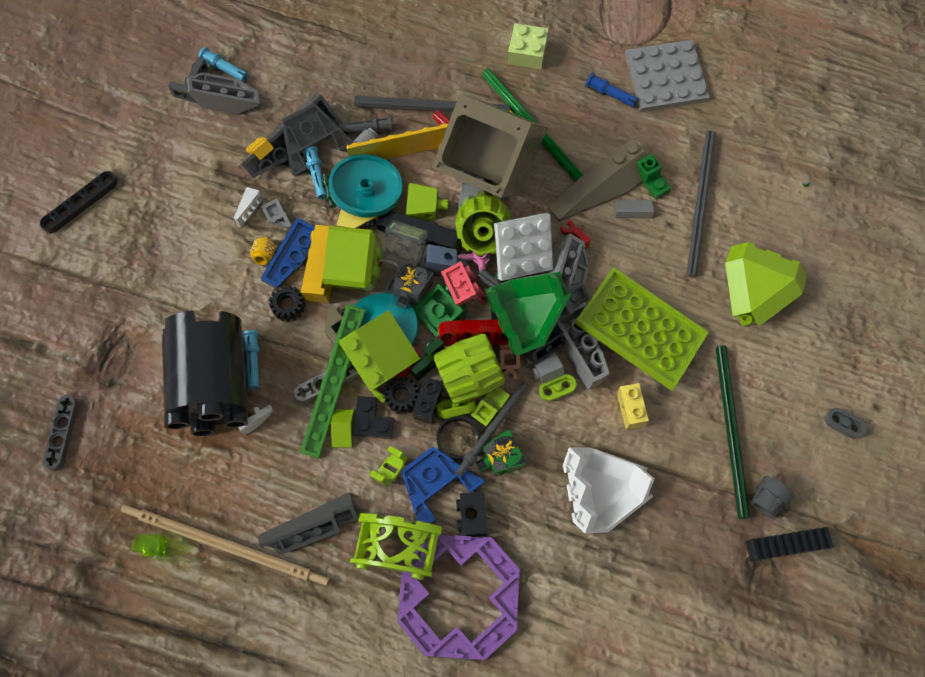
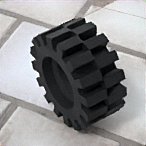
[269,285,305,322]
[384,376,419,414]

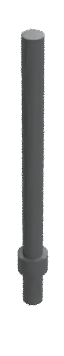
[455,382,528,477]

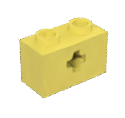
[617,383,649,430]

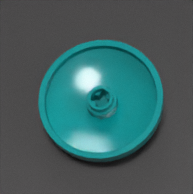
[329,154,403,217]
[354,293,419,347]

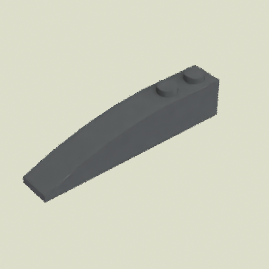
[241,94,343,178]

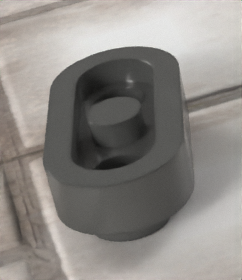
[825,408,867,439]

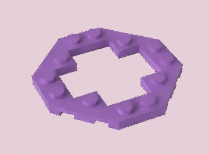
[397,534,520,660]

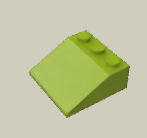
[338,310,420,391]

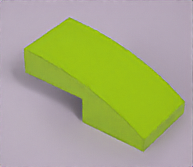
[471,387,511,427]

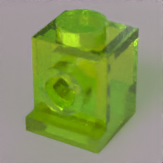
[132,534,167,558]

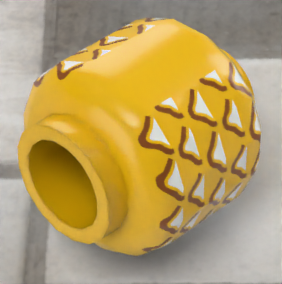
[250,237,277,265]

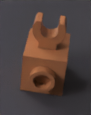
[499,344,520,380]

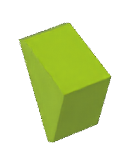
[331,409,355,448]

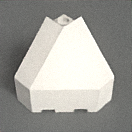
[563,447,655,533]

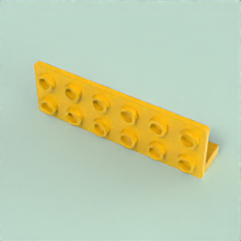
[346,123,448,160]

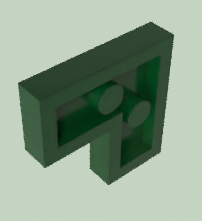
[411,337,445,381]

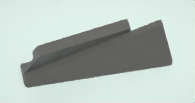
[258,493,359,554]

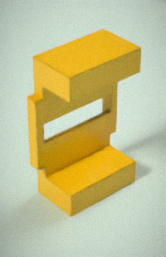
[245,137,274,160]

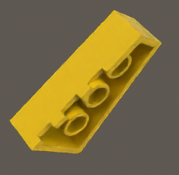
[301,225,332,304]

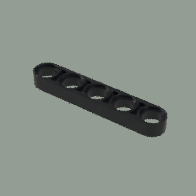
[40,171,118,234]

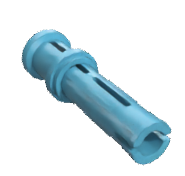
[198,47,248,82]
[303,146,326,200]
[243,330,260,389]

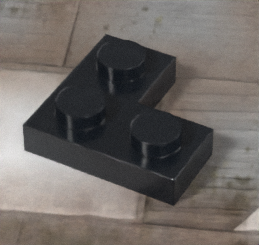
[352,396,395,439]

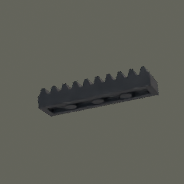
[745,527,834,562]

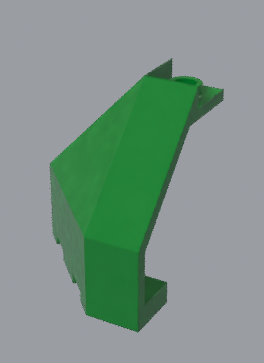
[485,271,572,356]

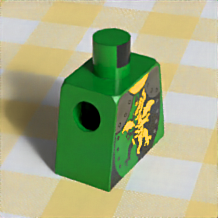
[475,430,526,476]

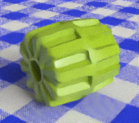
[455,191,512,256]
[434,334,505,404]

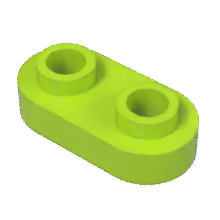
[538,374,576,402]
[436,399,476,419]

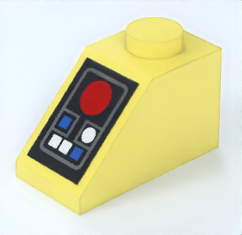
[336,209,379,230]

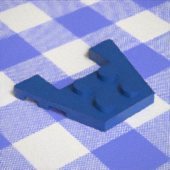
[401,446,485,524]

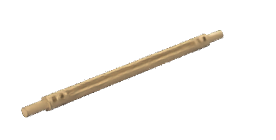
[121,504,330,586]

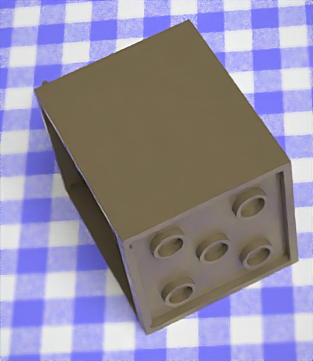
[432,94,548,198]

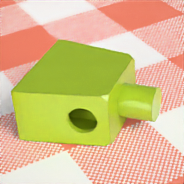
[406,183,448,221]

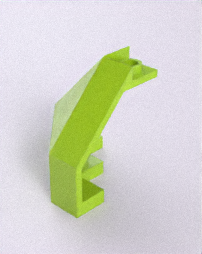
[725,242,807,327]

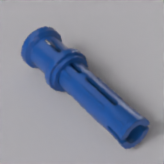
[585,72,638,108]

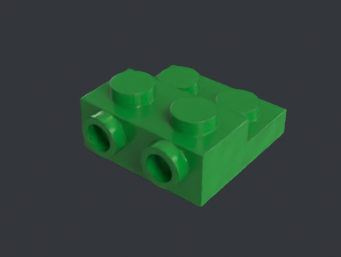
[414,283,467,337]

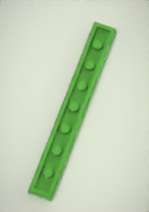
[299,304,366,458]

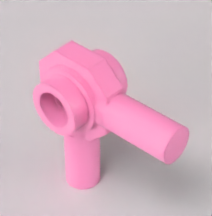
[458,251,490,272]

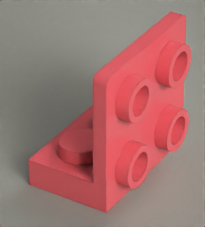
[441,261,486,306]

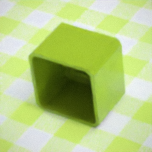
[323,226,383,292]

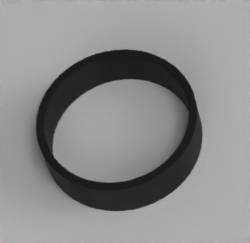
[436,416,480,461]

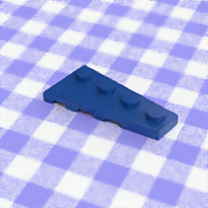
[261,218,315,288]

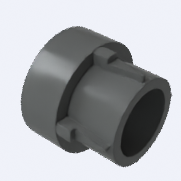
[751,476,795,519]

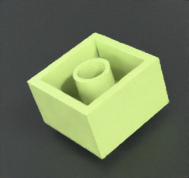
[508,23,549,70]

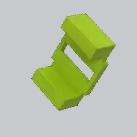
[369,446,409,488]

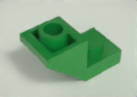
[636,154,671,200]

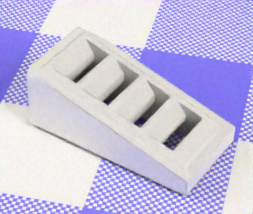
[234,187,263,227]

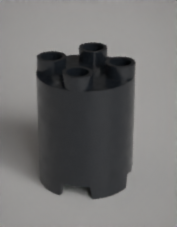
[162,310,248,436]

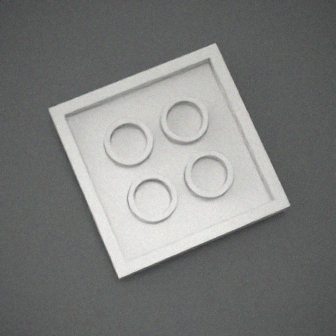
[494,213,553,281]

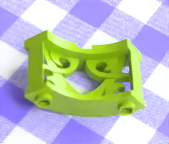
[350,513,442,580]

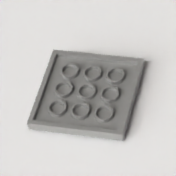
[625,39,710,112]

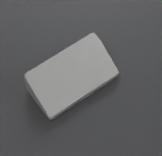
[615,200,654,218]

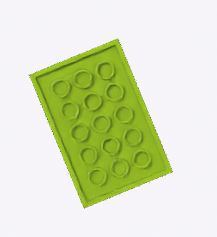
[574,267,709,391]

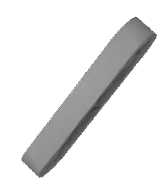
[294,361,360,404]

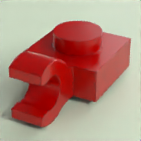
[560,220,591,250]

